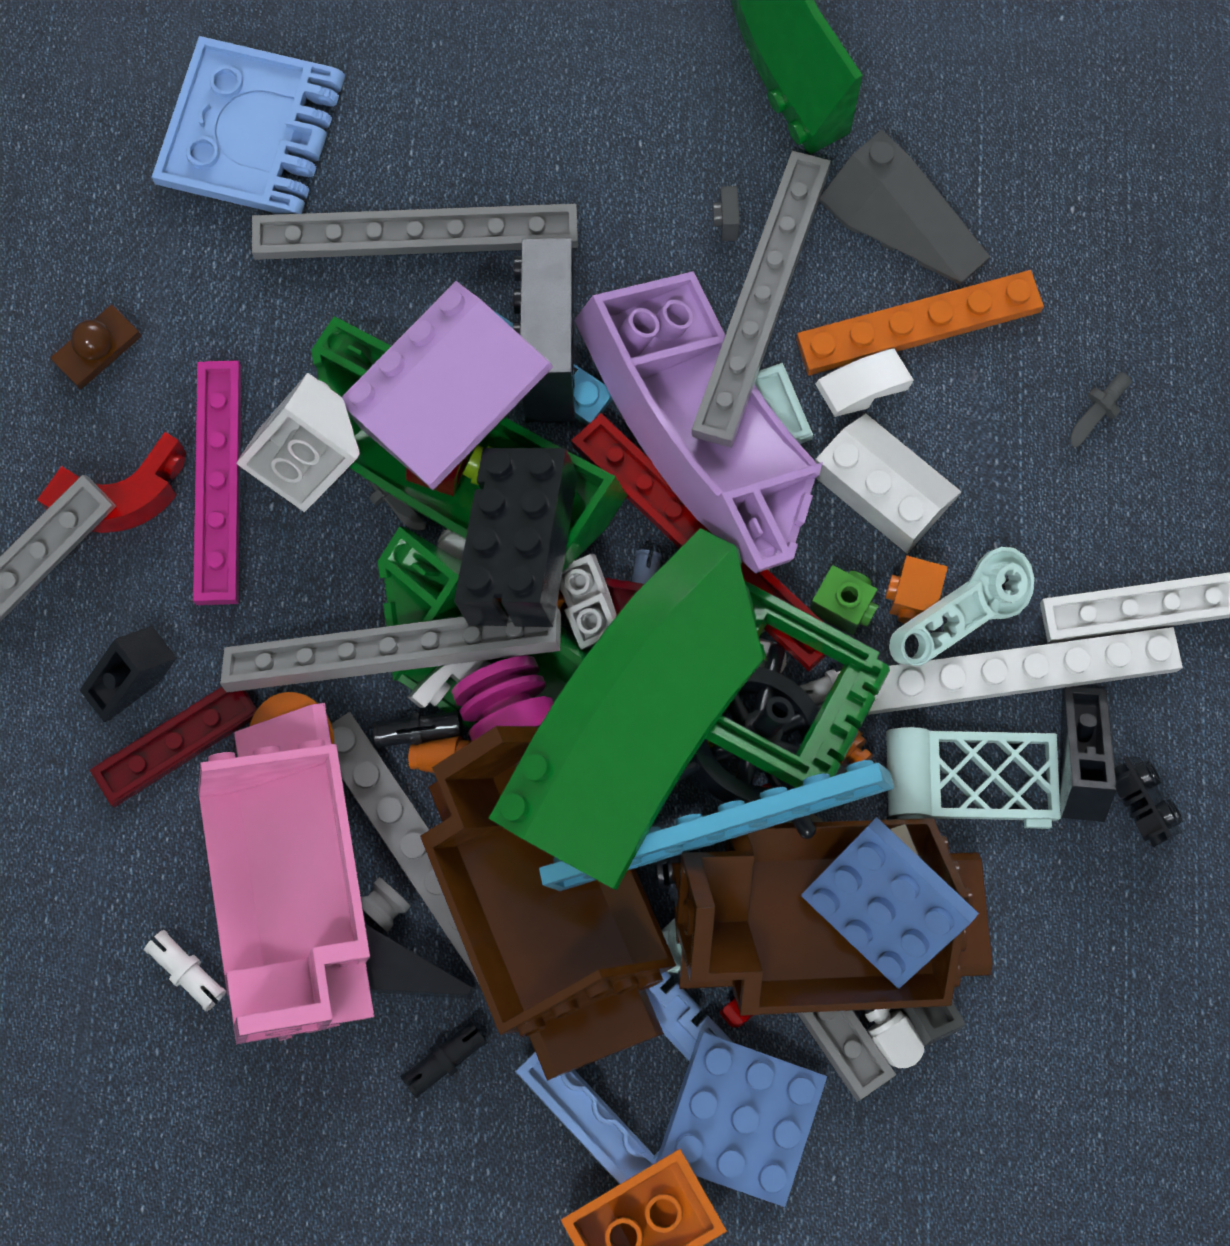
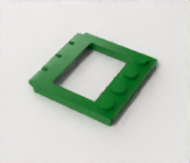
[705,580,890,788]

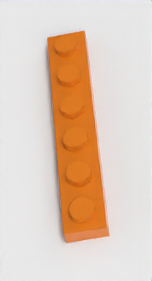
[796,270,1044,376]

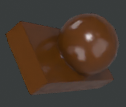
[50,304,142,390]

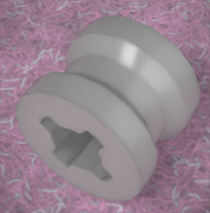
[361,877,411,933]

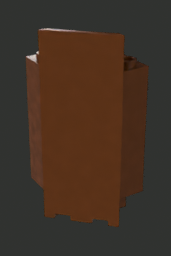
[420,726,676,1081]
[672,818,992,1016]

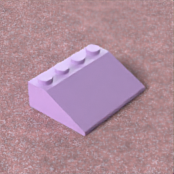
[342,281,553,490]

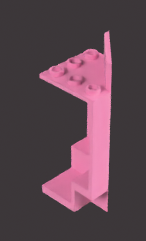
[198,703,374,1044]

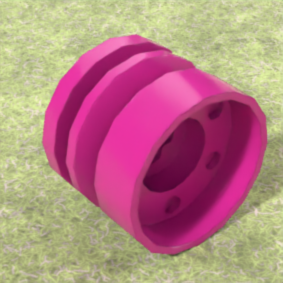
[451,655,554,741]

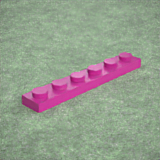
[193,361,242,605]

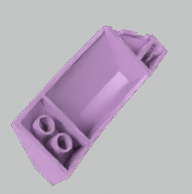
[574,271,823,573]

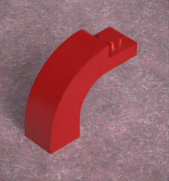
[37,432,187,533]

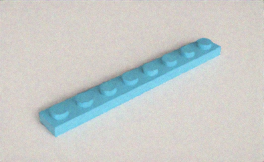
[539,760,894,891]

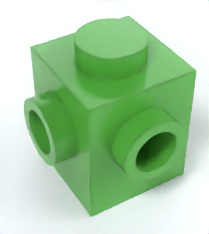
[810,565,879,635]

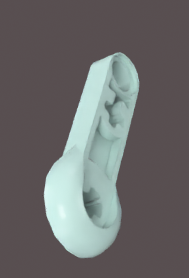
[889,547,1034,666]

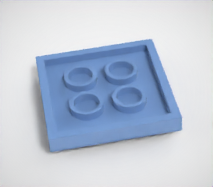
[801,817,979,989]
[656,1031,827,1207]

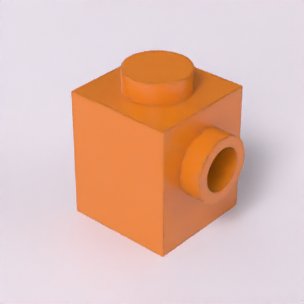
[885,555,948,624]

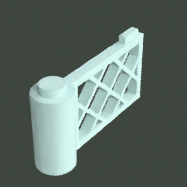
[886,727,1061,829]

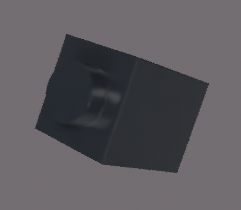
[80,626,177,722]

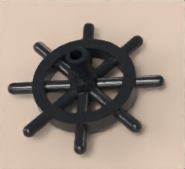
[677,643,847,839]

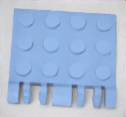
[152,36,345,215]

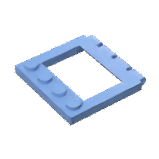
[515,971,732,1184]

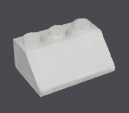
[236,373,360,512]
[815,413,961,554]

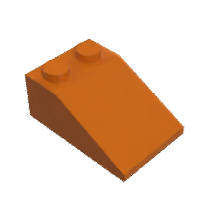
[561,1149,727,1246]

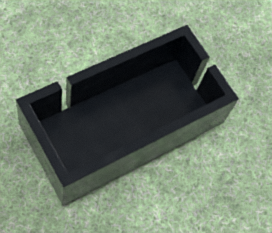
[454,448,578,627]

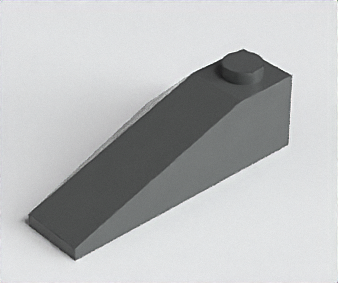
[819,129,990,285]

